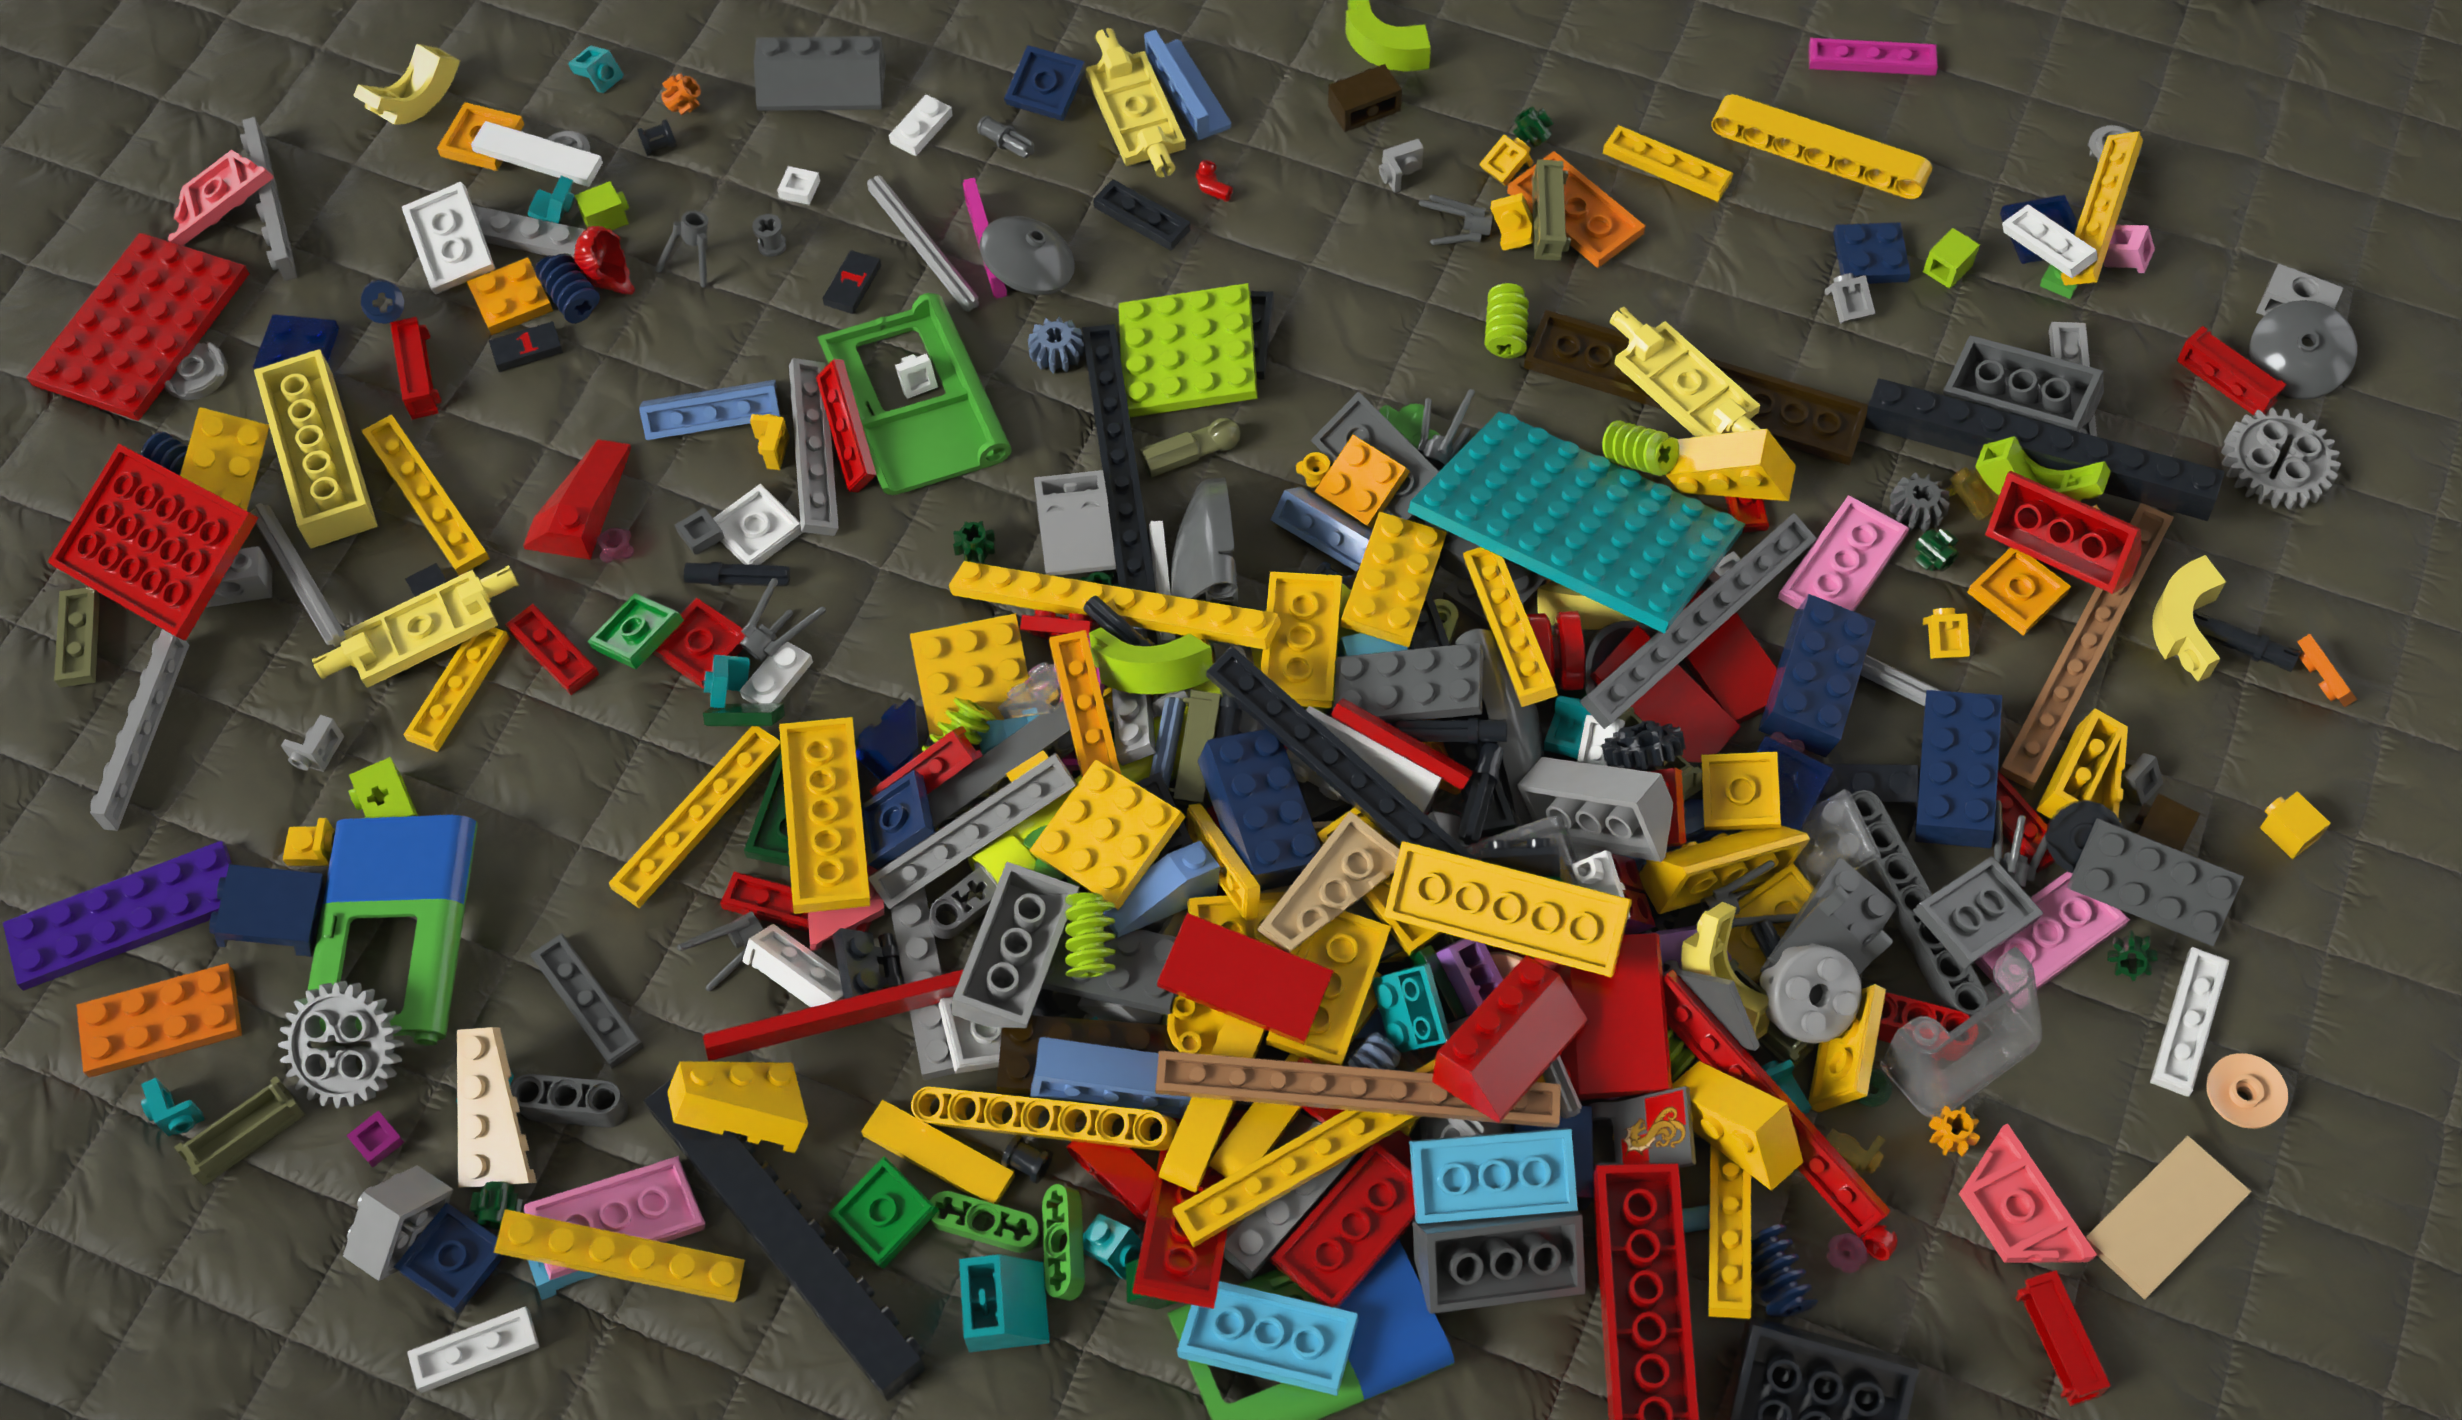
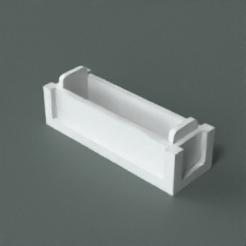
[742,924,844,1007]

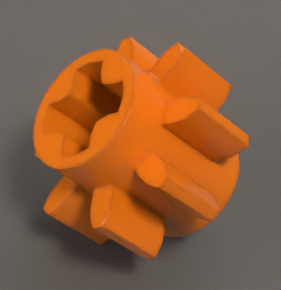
[662,73,701,115]

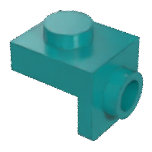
[528,175,575,224]
[704,655,750,708]
[1544,696,1591,759]
[141,1078,205,1137]
[1083,1213,1142,1280]

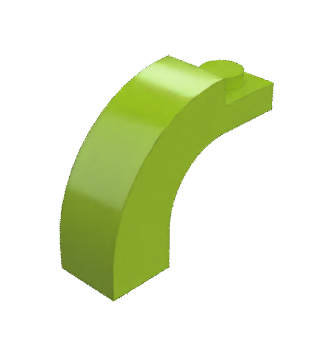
[1346,0,1431,71]
[1975,436,2111,502]
[1089,628,1213,694]

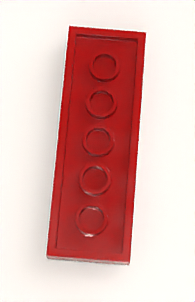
[1132,1109,1247,1309]

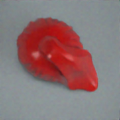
[574,226,635,294]

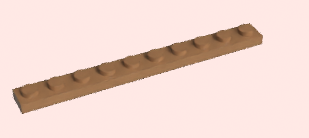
[1999,503,2174,790]
[1155,1051,1561,1128]

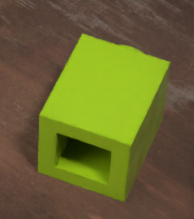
[574,181,630,230]
[1923,228,1980,289]

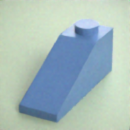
[1104,841,1220,937]

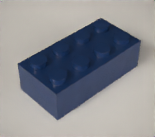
[1758,594,1876,758]
[1915,690,2002,848]
[1198,729,1321,891]

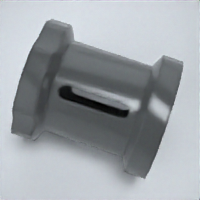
[752,214,786,257]

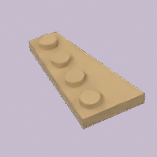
[1257,811,1400,953]
[457,1027,537,1188]

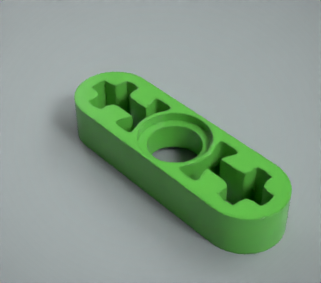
[1042,1184,1085,1301]
[930,1191,1040,1253]

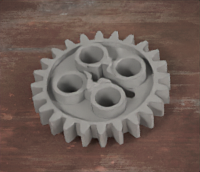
[2221,408,2341,510]
[278,981,404,1108]

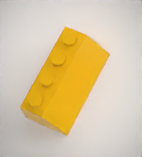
[1639,825,1810,914]

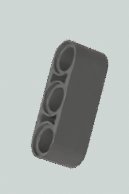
[510,1074,628,1128]

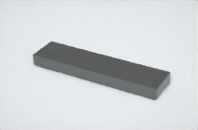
[530,933,644,1069]

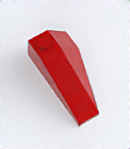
[523,439,631,560]

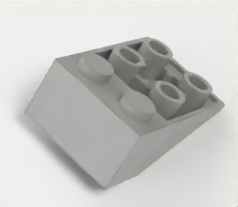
[1034,470,1116,576]

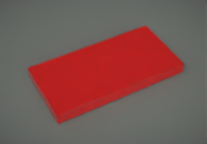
[1683,588,1777,724]
[1590,625,1741,762]
[1157,913,1334,1045]
[1271,1142,1415,1309]

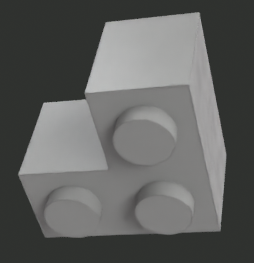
[343,1165,453,1281]

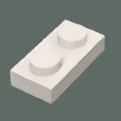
[889,95,953,156]
[740,642,813,704]

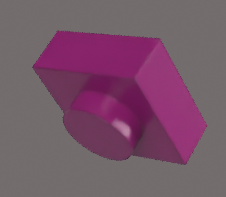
[346,1110,405,1167]

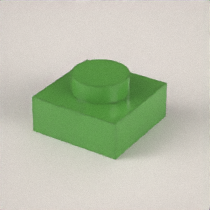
[2040,264,2078,299]

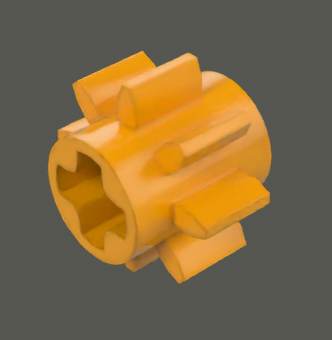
[1929,1105,1980,1157]

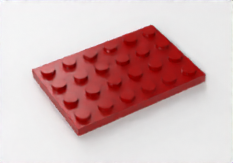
[26,233,250,421]
[47,444,258,641]

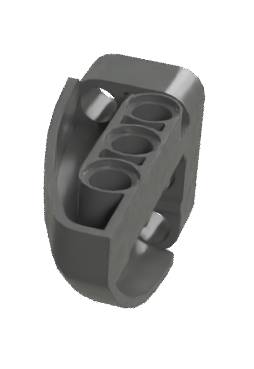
[1170,477,1239,638]
[1455,629,1545,838]

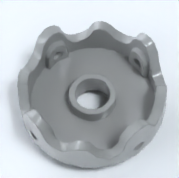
[1760,943,1862,1044]

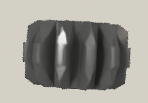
[1889,472,1950,533]

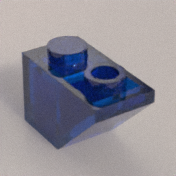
[856,698,919,781]

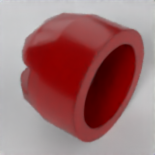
[1861,1225,1898,1261]

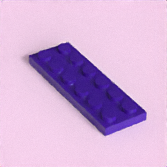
[2,840,232,991]

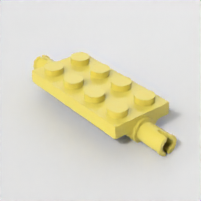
[1086,28,1186,177]
[1610,307,1760,437]
[312,565,519,688]

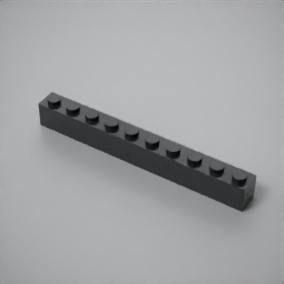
[1865,378,2225,521]
[644,1078,926,1402]

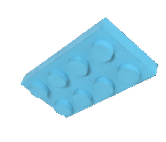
[1409,1128,1578,1224]
[1177,1281,1358,1396]

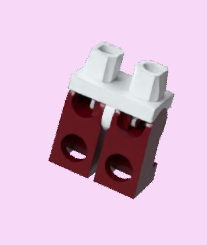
[1572,850,1656,935]

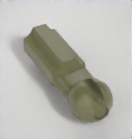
[1140,418,1241,478]

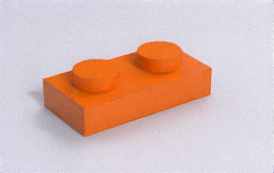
[2297,634,2358,707]

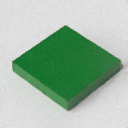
[587,593,684,670]
[828,1156,939,1269]

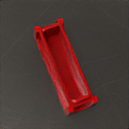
[390,316,442,420]
[2177,325,2287,415]
[870,726,983,797]
[2016,1270,2111,1407]

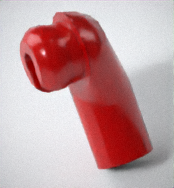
[1196,160,1233,202]

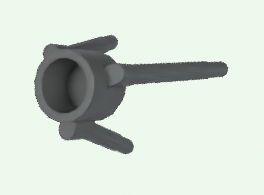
[1419,194,1493,245]
[655,211,709,288]
[1417,389,1475,471]
[740,578,826,661]
[1994,800,2047,888]
[1700,860,1797,929]
[677,911,763,992]

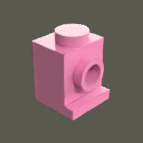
[2103,225,2155,273]

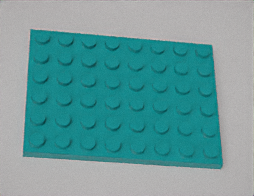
[1408,411,1745,634]

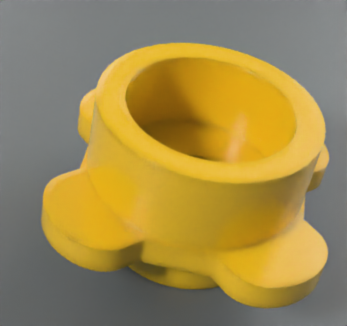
[1296,452,1331,488]

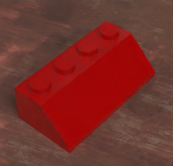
[1985,471,2142,594]
[1432,955,1587,1124]

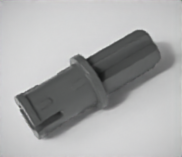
[977,115,1034,158]

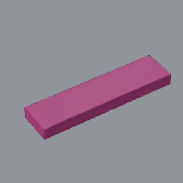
[1809,38,1938,75]
[963,178,1007,299]

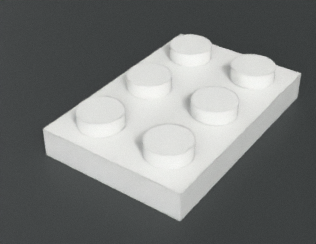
[402,182,496,294]

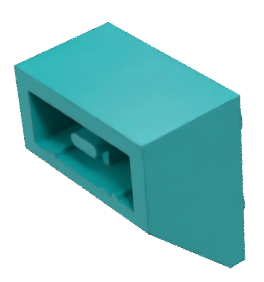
[1372,963,1450,1053]
[959,1254,1050,1352]

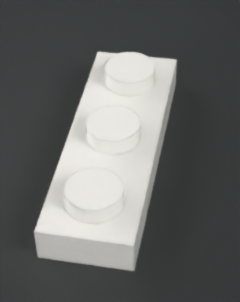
[2002,205,2098,278]
[407,1306,540,1393]

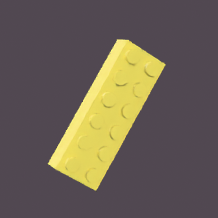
[254,349,378,549]

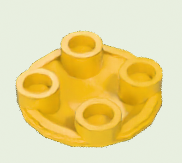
[1167,995,1227,1055]

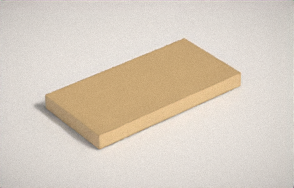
[2085,1136,2251,1300]

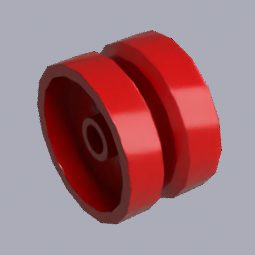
[1526,611,1585,691]

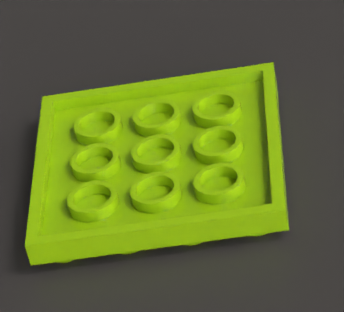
[1119,283,1258,418]

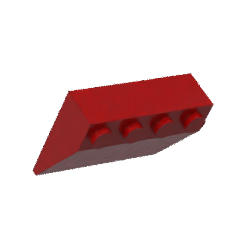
[1534,933,1672,1102]

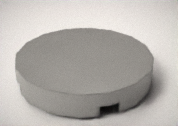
[164,341,228,400]

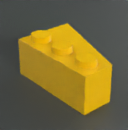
[1666,429,1796,501]
[2036,708,2128,822]
[667,1061,808,1154]
[1672,1061,1803,1191]

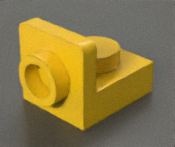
[1479,135,1534,186]
[1491,193,1534,250]
[750,414,790,470]
[1923,608,1970,659]
[282,818,335,866]

